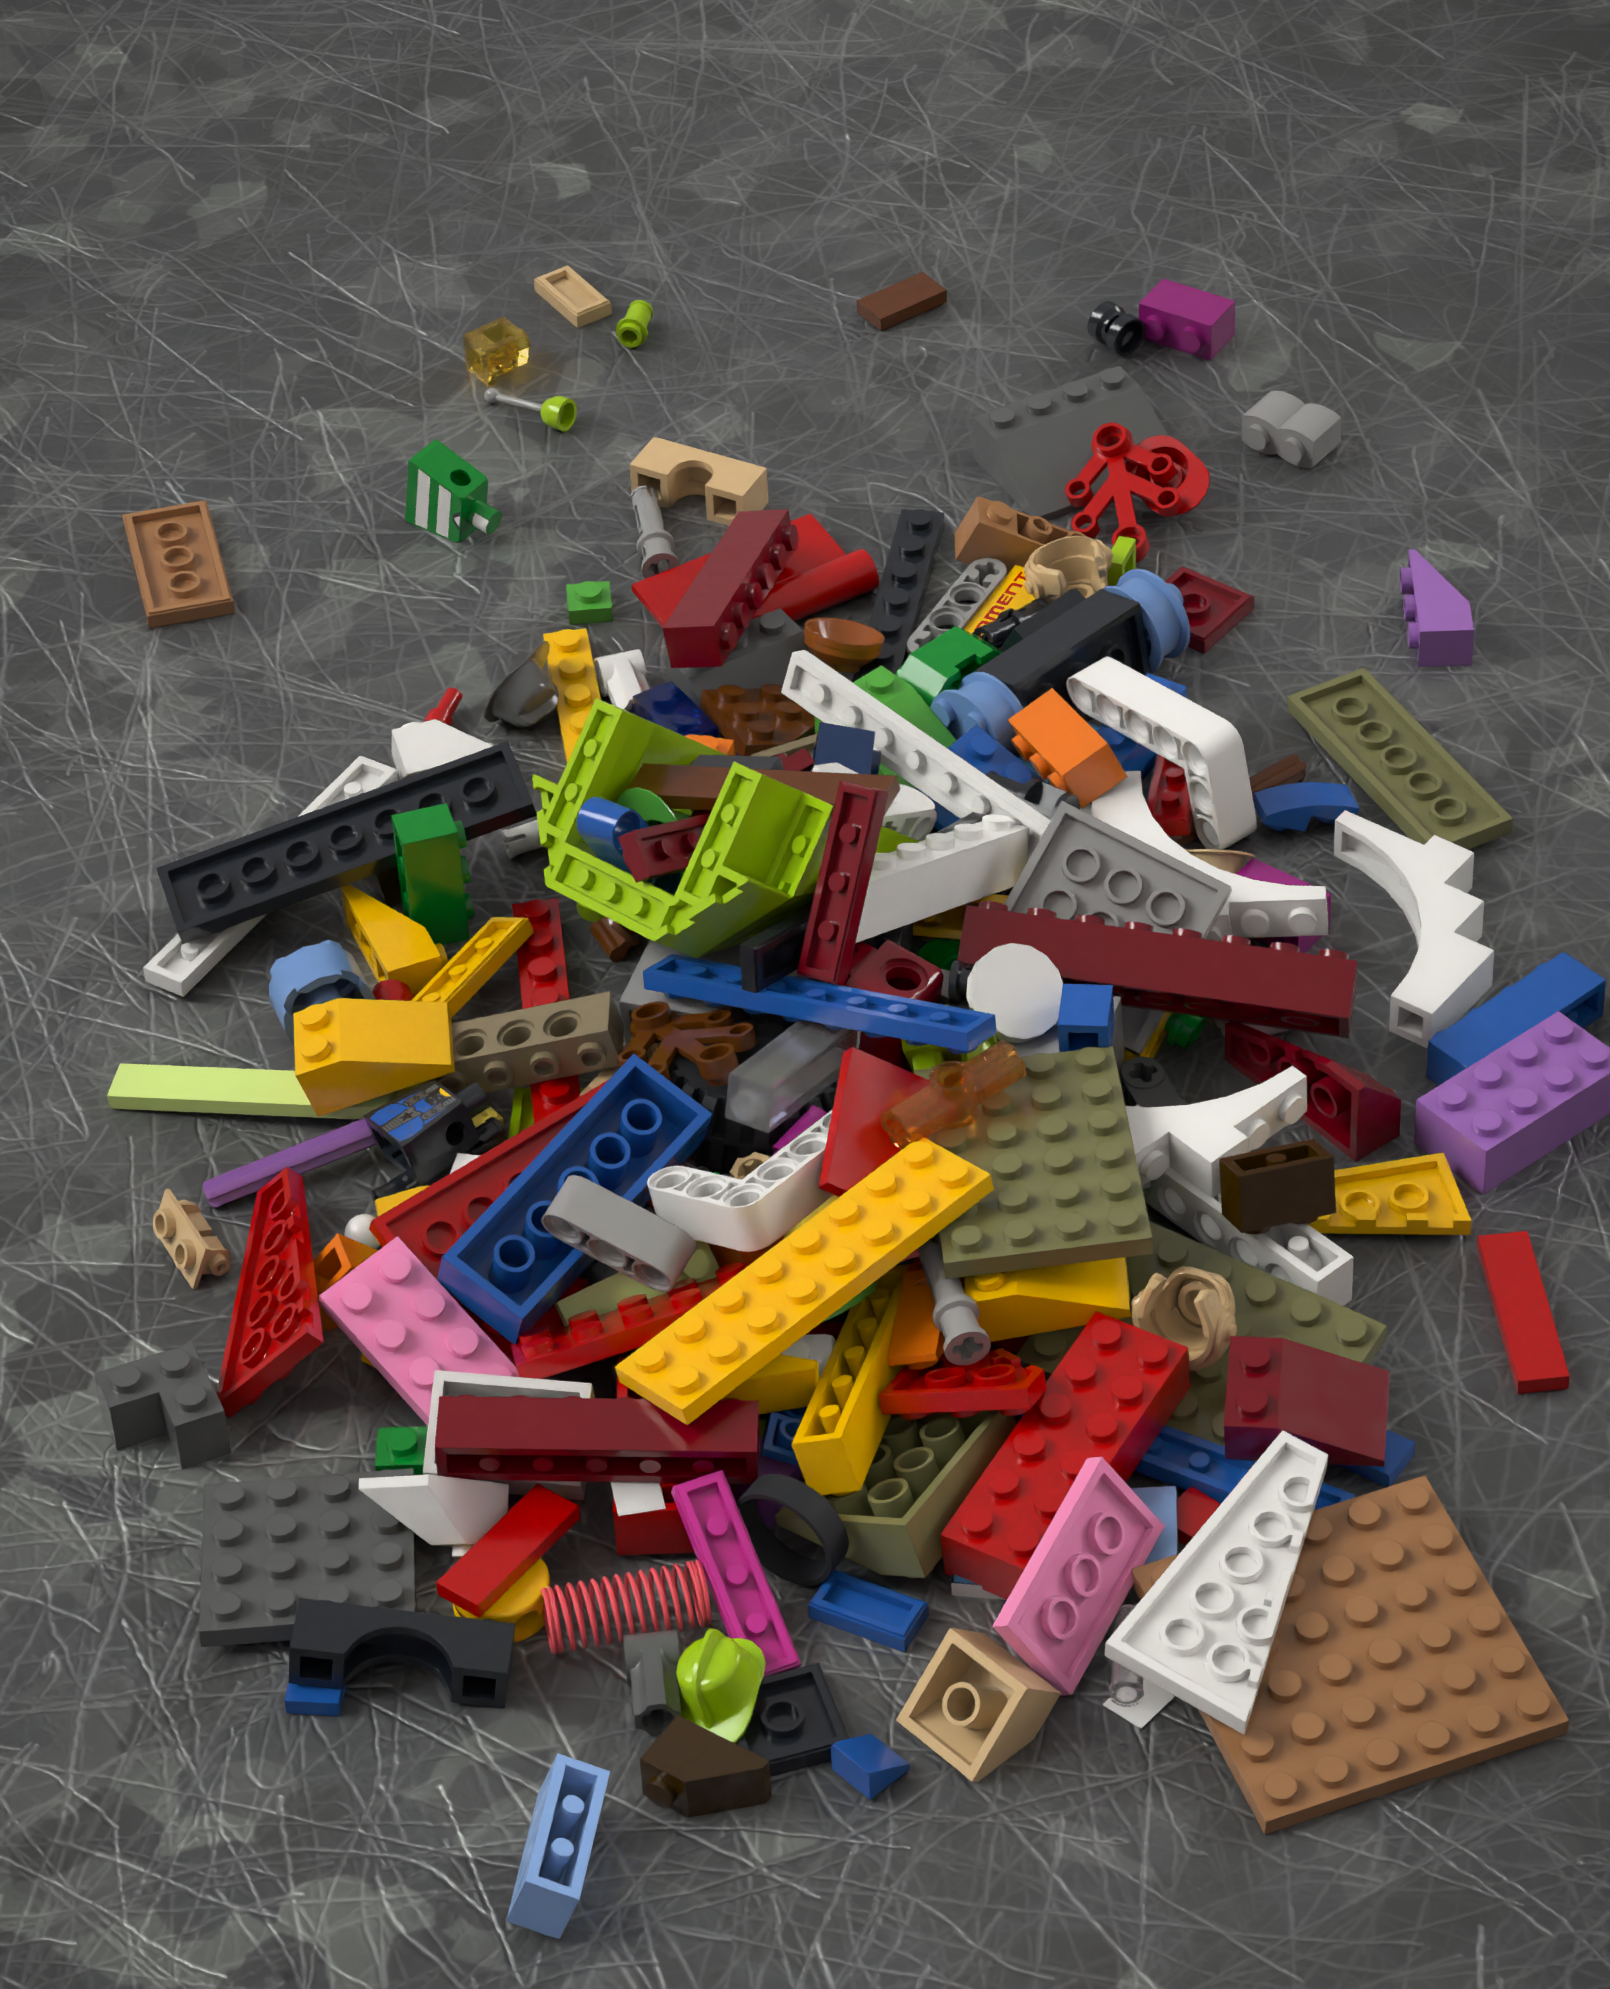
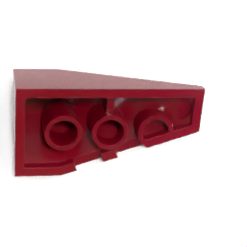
[1224,1021,1401,1162]

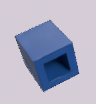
[1057,984,1115,1052]

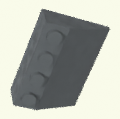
[973,366,1169,521]

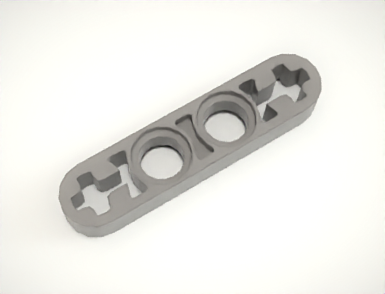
[907,558,1007,658]

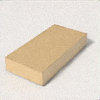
[534,265,612,328]

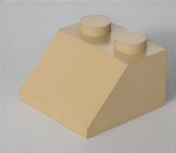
[896,1628,1061,1782]

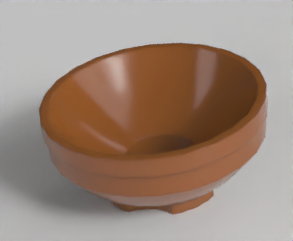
[803,617,885,673]

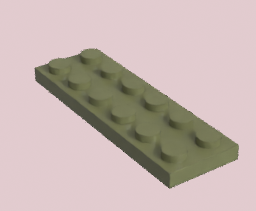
[1287,668,1513,850]

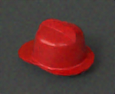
[1126,435,1210,517]

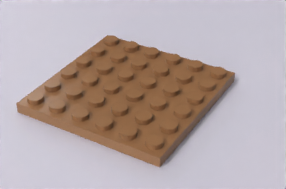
[1131,1475,1569,1835]

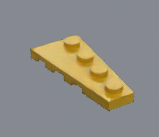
[1308,1152,1472,1235]

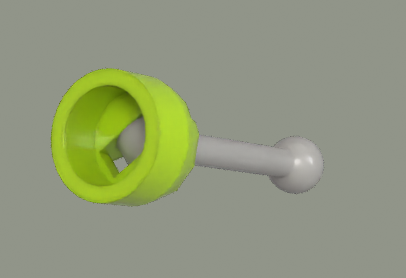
[484,388,577,432]

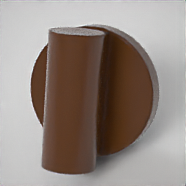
[590,916,641,962]

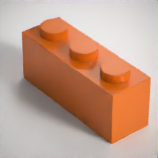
[1008,688,1128,809]

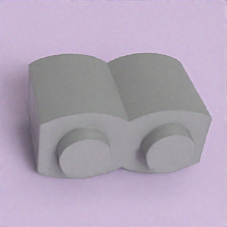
[1242,391,1341,468]

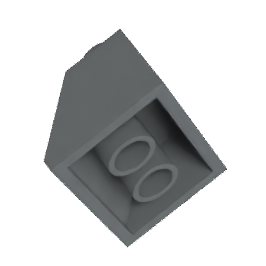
[666,608,810,739]

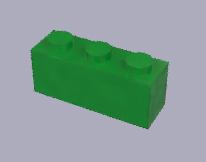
[391,803,475,945]

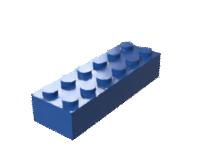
[437,1054,712,1344]

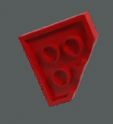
[878,1348,1047,1420]

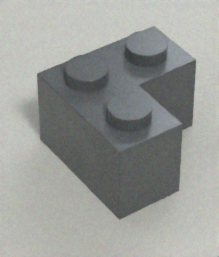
[94,1342,231,1469]

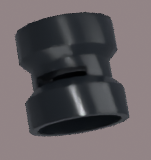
[1087,301,1145,356]

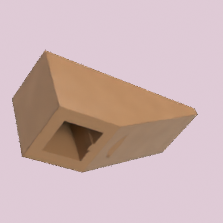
[955,496,1085,574]

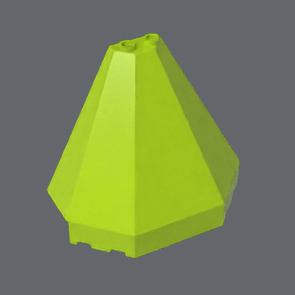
[532,698,921,958]

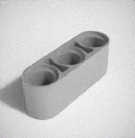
[541,1175,697,1292]

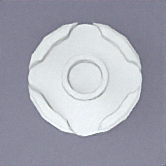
[966,943,1063,1043]

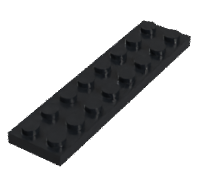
[156,741,537,944]

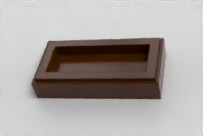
[857,272,947,331]

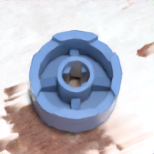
[269,940,375,1045]

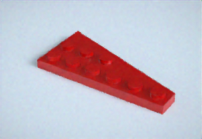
[216,1167,324,1418]

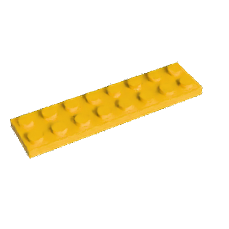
[615,1136,994,1425]

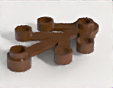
[617,1001,758,1086]

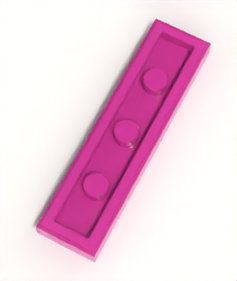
[671,1470,801,1677]

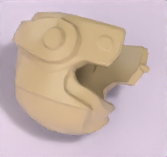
[1024,536,1113,604]
[1130,1266,1237,1371]

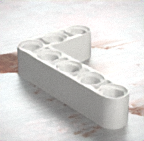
[1067,656,1257,850]
[647,1109,834,1252]

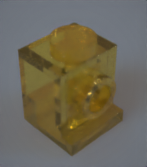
[463,316,531,387]

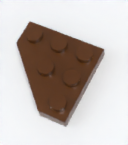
[700,684,815,756]

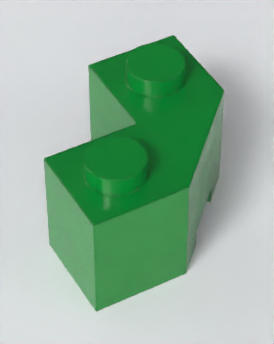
[895,626,1003,707]

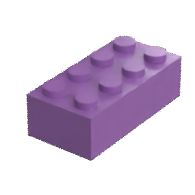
[1414,1011,1610,1195]

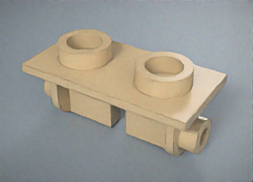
[153,1189,231,1289]

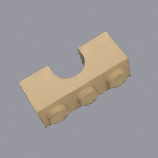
[630,437,769,526]

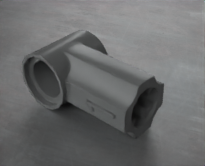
[623,1630,681,1736]

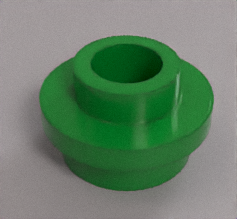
[1164,1013,1207,1050]

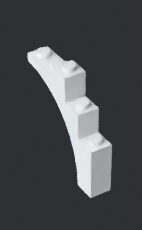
[1091,771,1328,941]
[1334,810,1494,1048]
[1125,1066,1307,1198]

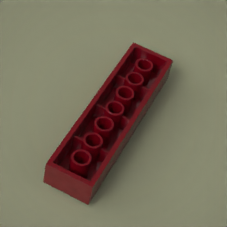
[957,901,1357,1038]

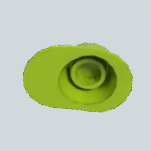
[676,1629,766,1743]

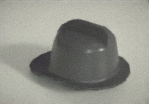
[484,641,559,728]

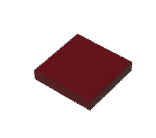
[1165,566,1255,654]

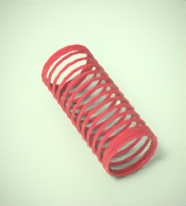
[541,1559,712,1655]

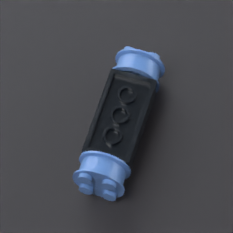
[930,569,1190,758]

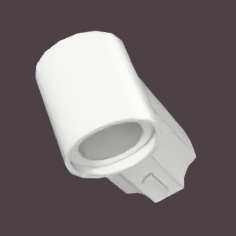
[595,649,657,721]

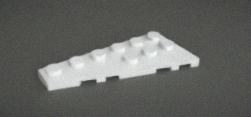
[1105,1430,1328,1735]

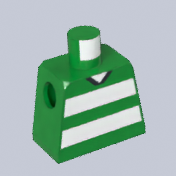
[405,439,502,543]

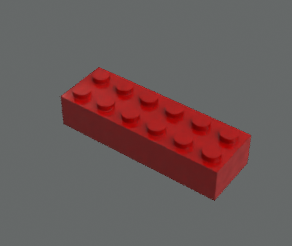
[940,1311,1190,1600]

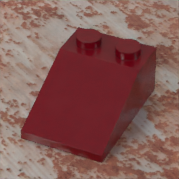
[1224,1336,1390,1467]

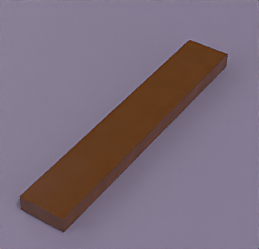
[627,763,901,816]

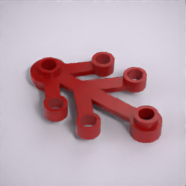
[1065,422,1183,563]

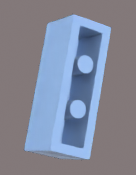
[506,1753,610,1939]

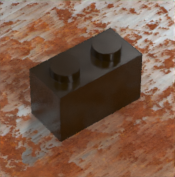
[1219,1139,1336,1235]

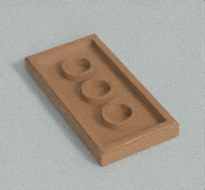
[122,500,235,628]

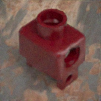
[802,940,944,1072]

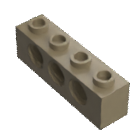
[427,991,625,1094]

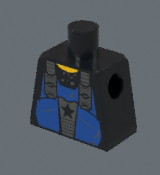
[363,1081,491,1186]

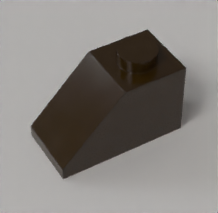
[640,1715,772,1818]

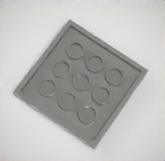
[1004,801,1232,1056]

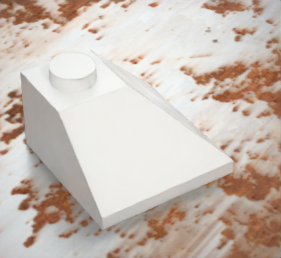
[358,1475,509,1558]

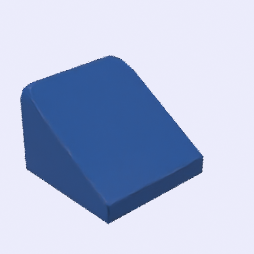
[831,1734,910,1800]

